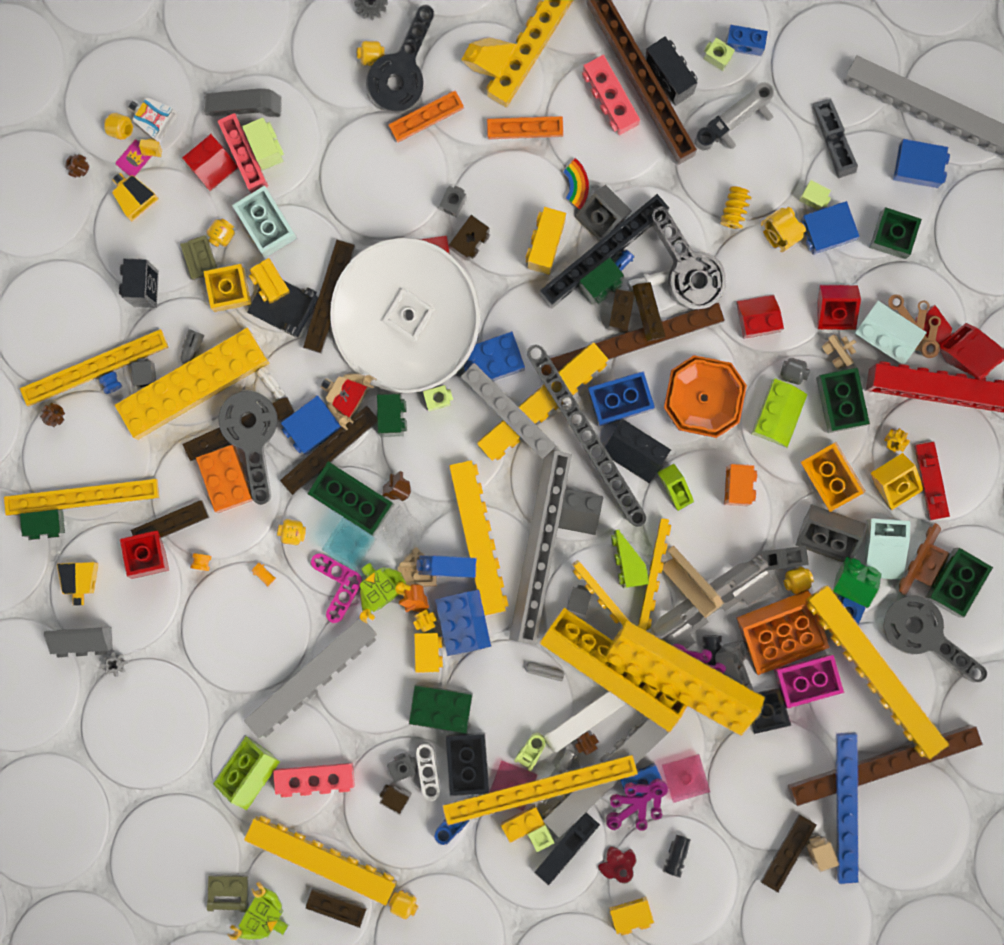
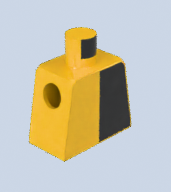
[112,173,159,221]
[57,562,98,606]

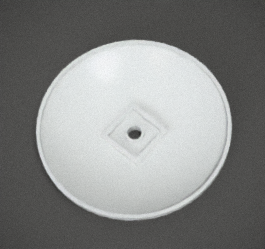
[330,238,480,393]

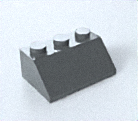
[795,504,866,562]
[44,627,113,658]

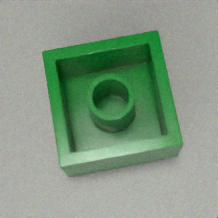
[833,556,882,608]

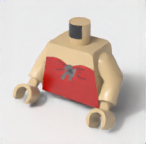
[320,374,377,430]

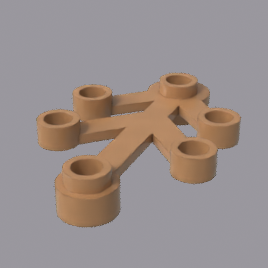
[888,294,941,358]

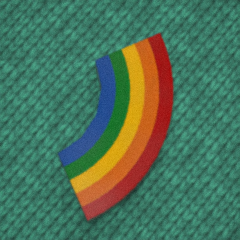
[563,158,589,211]

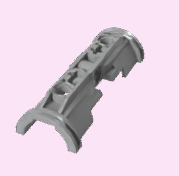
[647,555,779,649]

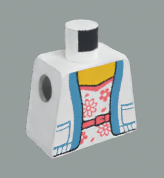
[128,98,178,142]

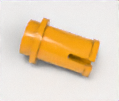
[251,562,276,587]

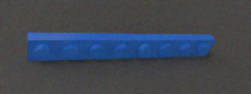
[836,732,858,884]

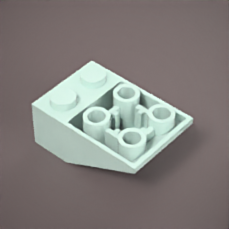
[865,519,910,580]

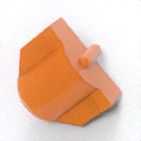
[399,584,429,613]

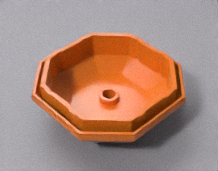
[664,355,747,438]

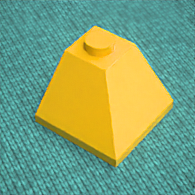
[461,37,517,79]

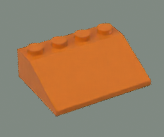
[736,590,830,675]

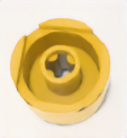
[761,206,806,252]

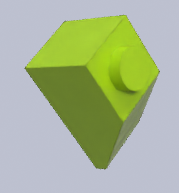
[658,464,694,511]

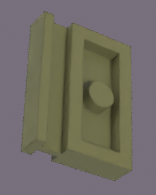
[180,235,218,280]

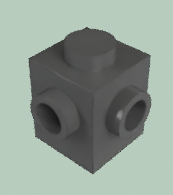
[387,753,418,783]

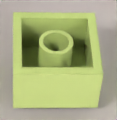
[242,118,284,170]

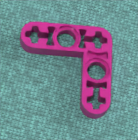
[311,553,363,623]

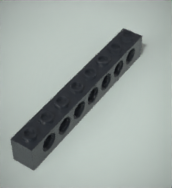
[539,193,670,309]

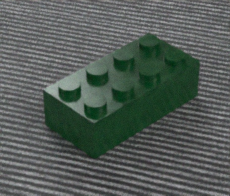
[307,461,395,536]

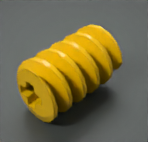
[720,186,752,229]

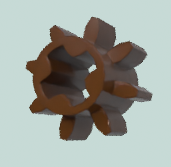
[65,154,89,178]
[40,403,66,428]
[575,731,599,756]

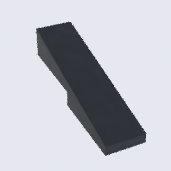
[813,98,858,178]

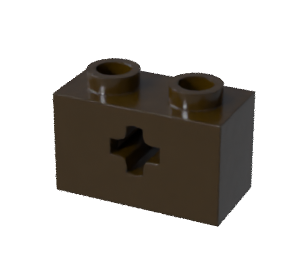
[449,215,490,262]
[608,289,634,333]
[379,782,412,815]

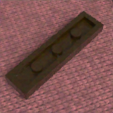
[131,500,210,538]
[760,814,817,893]

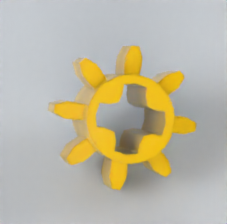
[884,428,910,453]
[413,609,437,633]

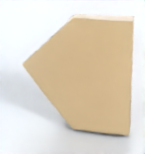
[398,547,437,587]

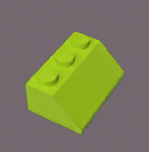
[752,378,808,448]
[213,736,280,810]

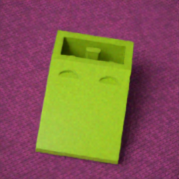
[611,530,649,588]

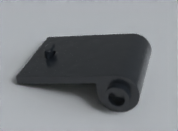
[247,280,318,338]

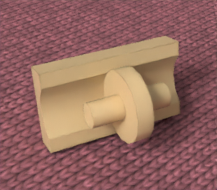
[822,334,857,370]

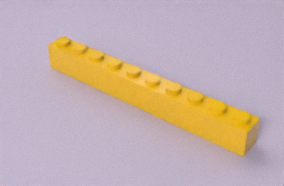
[806,585,949,759]

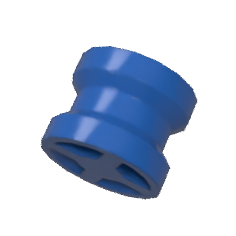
[98,372,122,394]

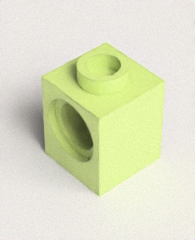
[704,38,735,71]
[799,180,831,211]
[423,385,453,412]
[528,824,554,852]

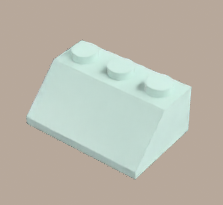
[855,301,927,364]

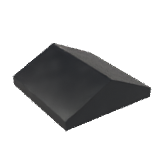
[752,688,791,734]

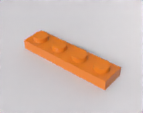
[388,90,464,143]
[487,116,563,140]

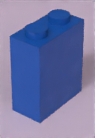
[893,139,950,188]
[801,201,860,255]
[281,395,342,455]
[416,555,476,578]

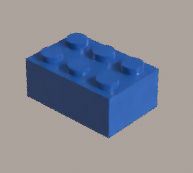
[463,331,525,389]
[587,371,655,427]
[435,590,492,656]

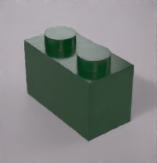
[20,510,65,540]

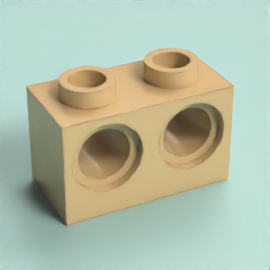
[806,836,839,872]

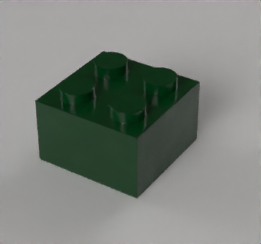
[869,207,922,259]
[578,258,624,305]
[377,394,407,437]

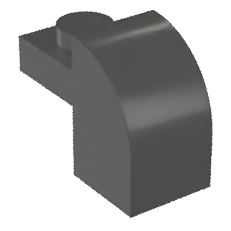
[762,546,809,571]

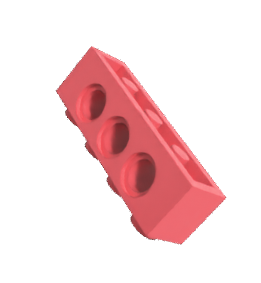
[582,54,640,135]
[218,113,269,193]
[274,763,355,797]

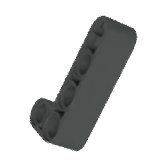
[204,89,281,117]
[715,641,761,719]

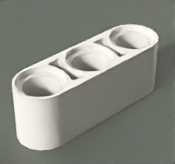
[416,743,440,801]

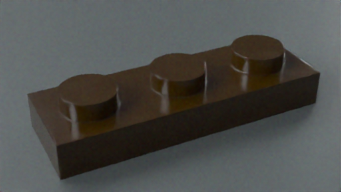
[632,282,666,341]
[305,889,367,928]

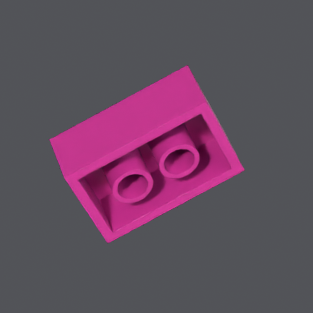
[774,654,844,708]

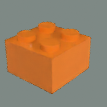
[724,464,757,506]

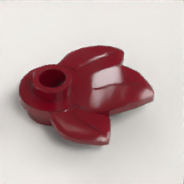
[598,847,636,884]

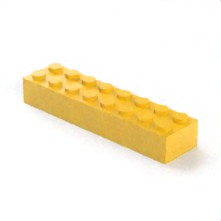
[115,327,270,440]
[539,608,687,733]
[604,621,765,736]

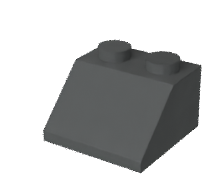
[575,185,632,241]
[558,489,604,535]

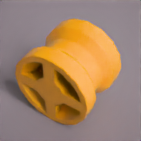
[190,553,212,571]

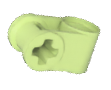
[514,733,546,772]

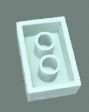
[232,186,297,258]

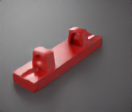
[914,441,950,521]

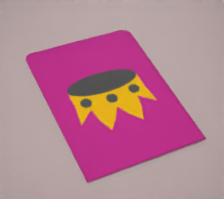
[115,139,152,177]

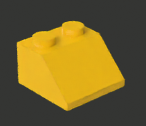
[870,453,923,510]

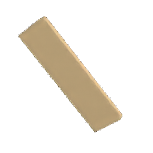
[663,545,724,618]

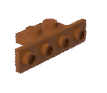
[899,523,950,596]

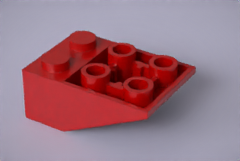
[940,323,1004,380]

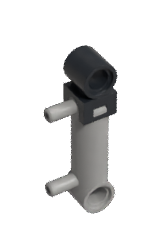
[695,82,774,150]

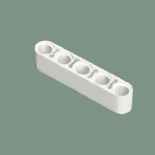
[544,691,626,753]

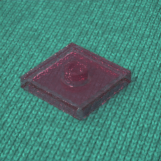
[662,754,710,803]
[489,760,538,811]

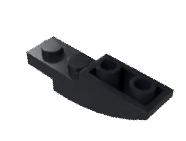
[534,812,600,886]

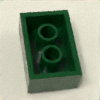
[816,367,870,434]
[925,547,993,618]
[409,684,473,733]

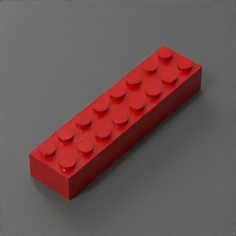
[866,361,1004,413]

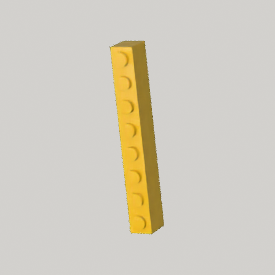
[477,342,609,461]
[449,460,509,616]
[244,815,397,906]

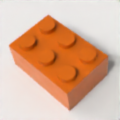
[196,445,253,513]

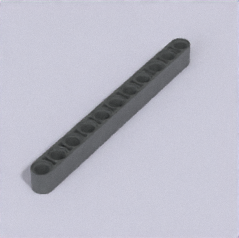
[527,344,646,527]

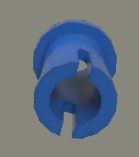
[614,249,635,272]

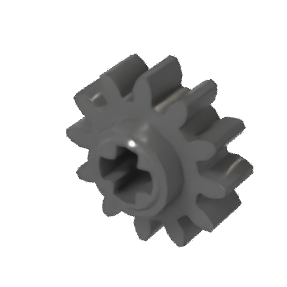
[354,0,388,20]

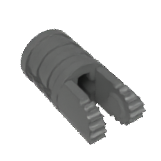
[180,329,205,364]

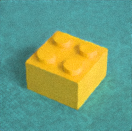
[203,264,252,312]

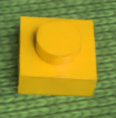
[139,139,162,157]

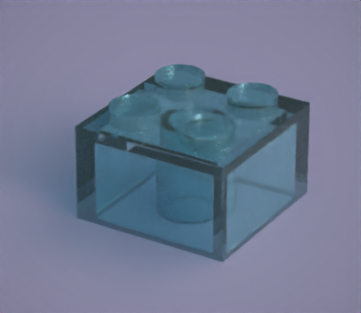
[322,518,377,571]

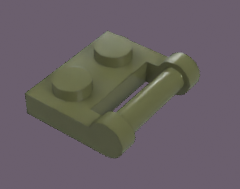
[207,875,248,912]

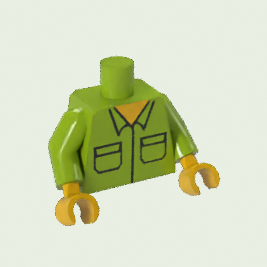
[360,563,411,624]
[227,882,289,940]

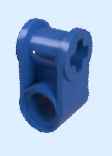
[434,818,469,845]

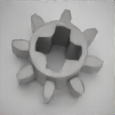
[102,652,128,677]

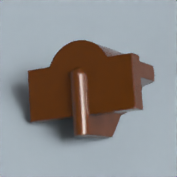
[382,471,411,501]

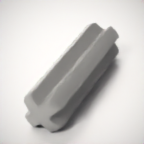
[526,663,564,681]

